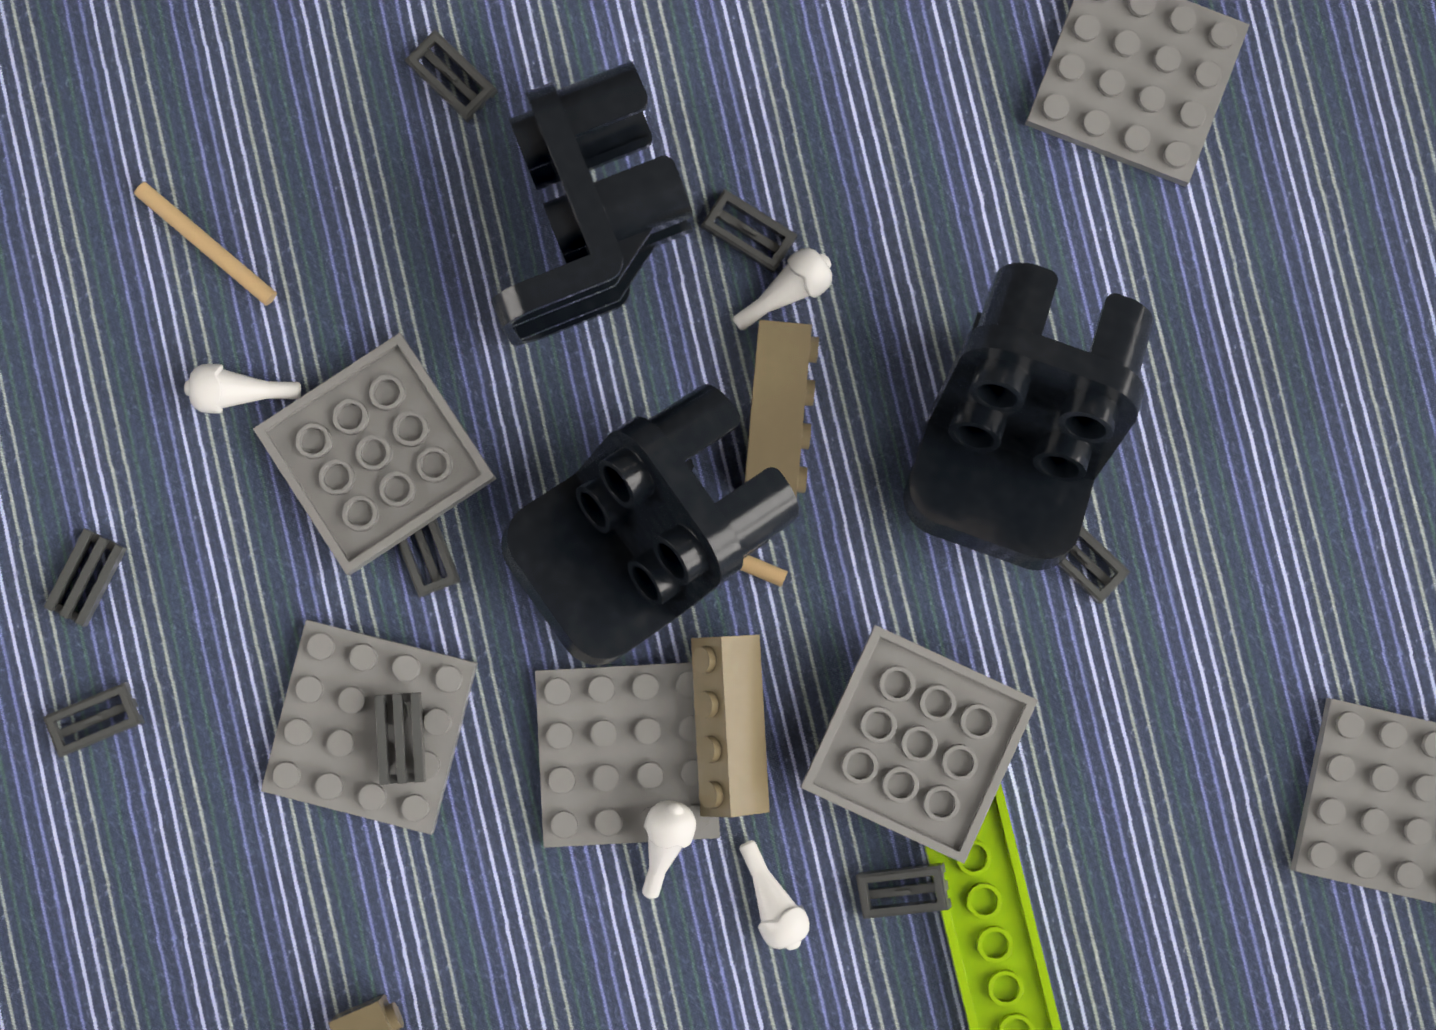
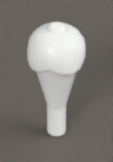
[733,248,832,330]
[184,364,301,414]
[642,800,696,899]
[739,840,810,950]

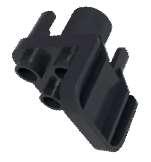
[491,61,693,345]
[903,263,1153,570]
[501,384,799,665]

